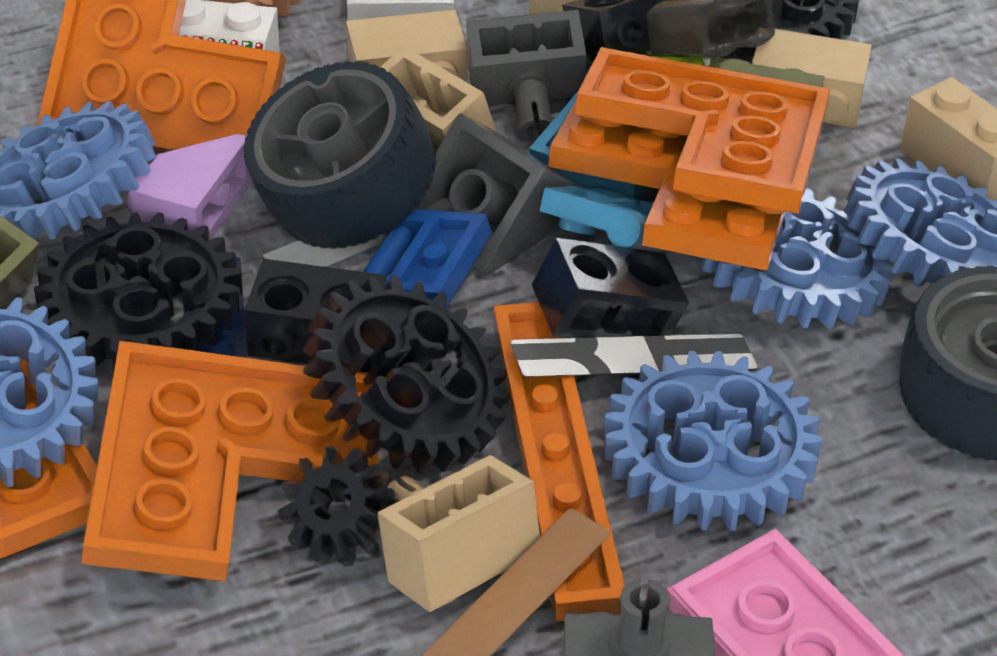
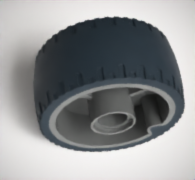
[244,61,436,249]
[900,265,997,461]

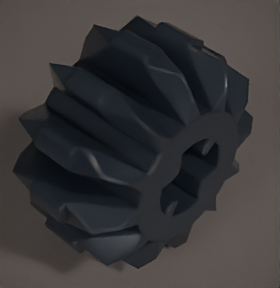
[278,446,399,567]

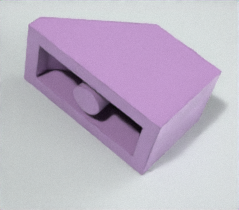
[127,134,252,240]

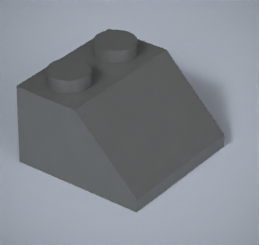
[415,113,579,276]

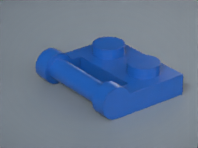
[363,209,492,309]

